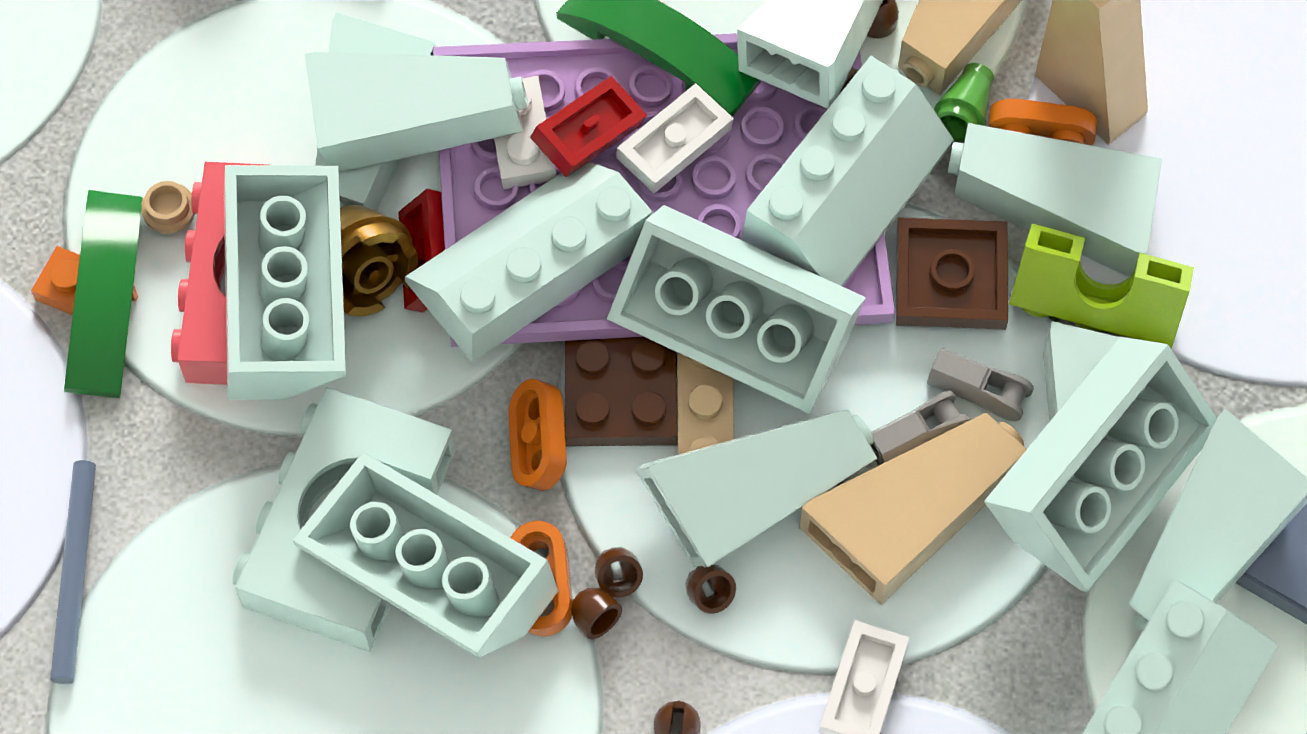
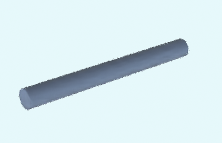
[50,460,96,684]

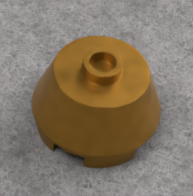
[340,205,418,316]

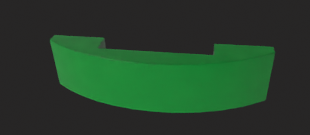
[556,0,761,117]
[64,190,143,398]

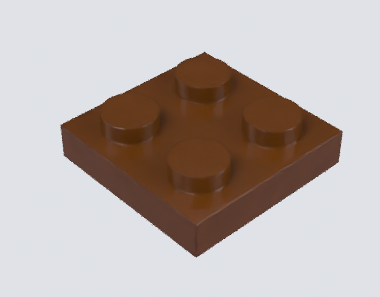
[895,217,1008,330]
[565,337,677,446]

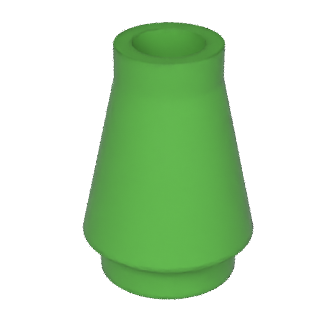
[934,63,994,142]

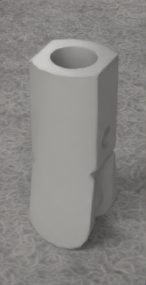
[927,348,1034,421]
[870,390,971,466]

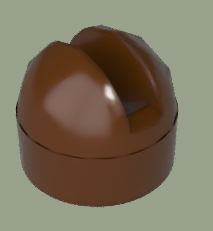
[867,0,899,39]
[595,547,643,597]
[685,564,736,614]
[571,588,622,639]
[654,701,701,734]

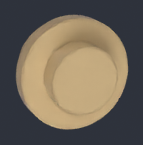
[141,181,195,234]

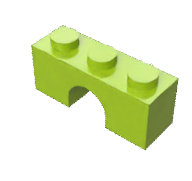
[1009,223,1194,349]

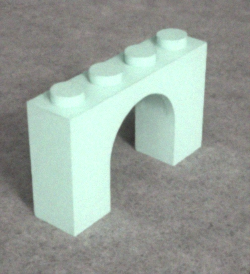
[233,387,456,652]

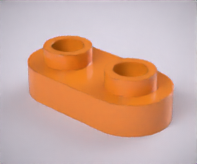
[988,98,1097,146]
[508,379,567,491]
[510,521,573,637]

